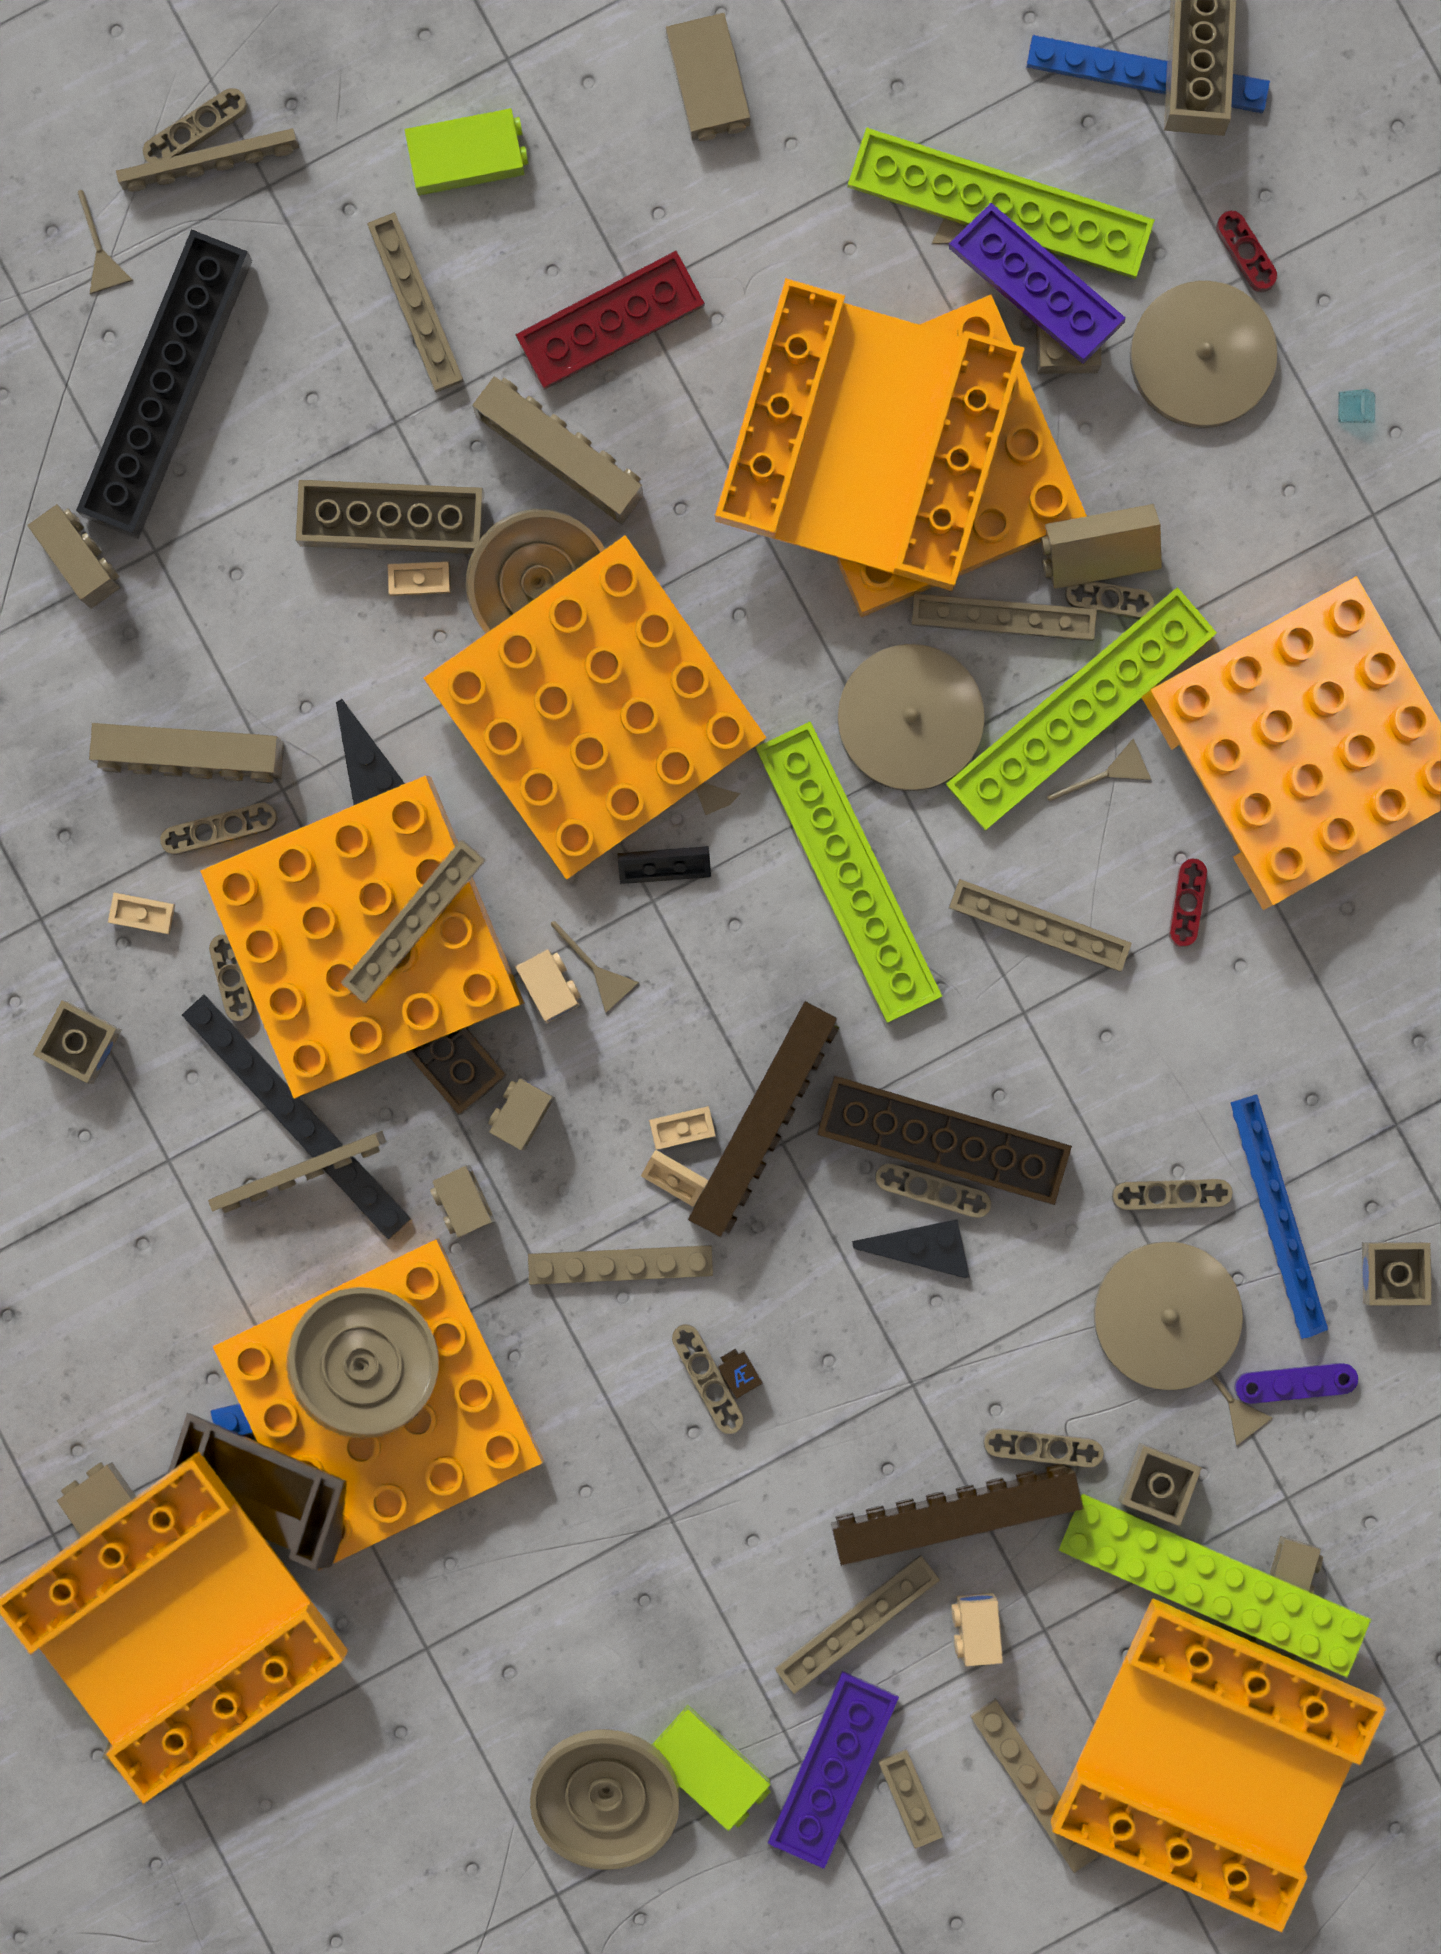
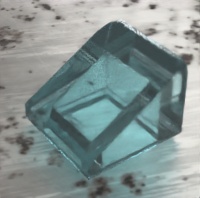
[1338,389,1375,423]

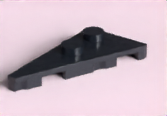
[336,699,405,805]
[852,1219,969,1278]

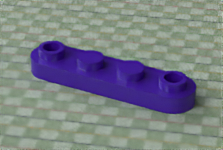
[1234,1363,1358,1404]

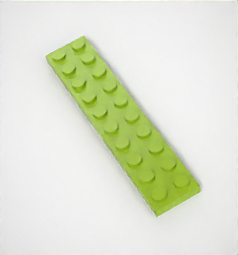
[847,127,1155,279]
[946,587,1217,831]
[755,721,942,1023]
[1058,1493,1371,1677]

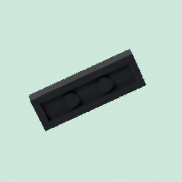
[617,846,711,884]

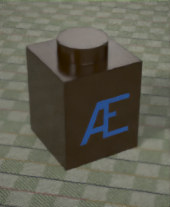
[718,1348,763,1399]

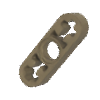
[1065,582,1154,619]
[209,934,254,1022]

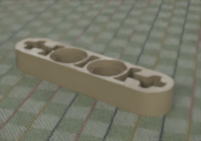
[143,88,247,163]
[160,803,278,855]
[875,1163,991,1218]
[1112,1179,1233,1210]
[672,1324,743,1434]
[983,1428,1104,1467]

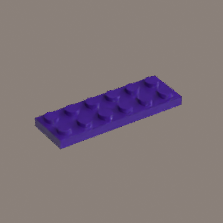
[949,203,1126,364]
[767,1671,899,1869]

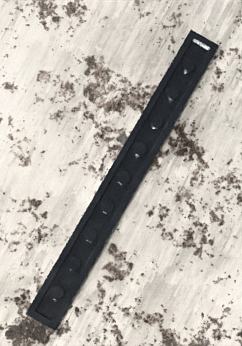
[182,994,412,1240]

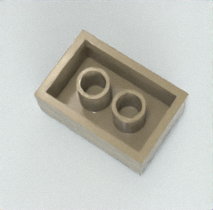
[27,504,121,609]

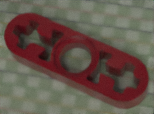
[1216,210,1277,292]
[1169,858,1207,947]

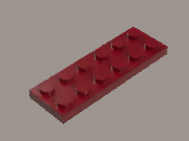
[515,250,705,390]

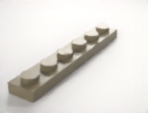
[116,128,299,192]
[367,212,464,393]
[911,593,1097,641]
[341,840,486,1003]
[949,879,1132,972]
[208,1131,387,1213]
[528,1245,713,1285]
[775,1554,940,1694]
[970,1698,1100,1873]

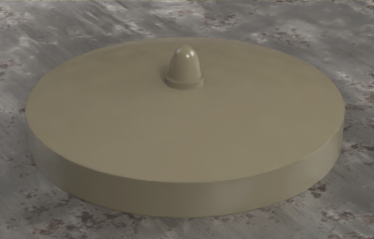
[1130,281,1277,428]
[466,509,605,633]
[838,644,984,791]
[1094,1242,1243,1390]
[286,1287,438,1438]
[530,1729,680,1870]

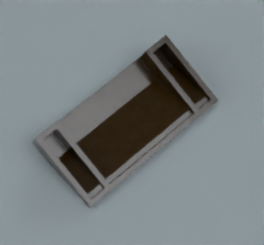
[167,1413,347,1570]

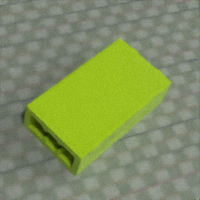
[404,108,529,196]
[652,1705,770,1831]

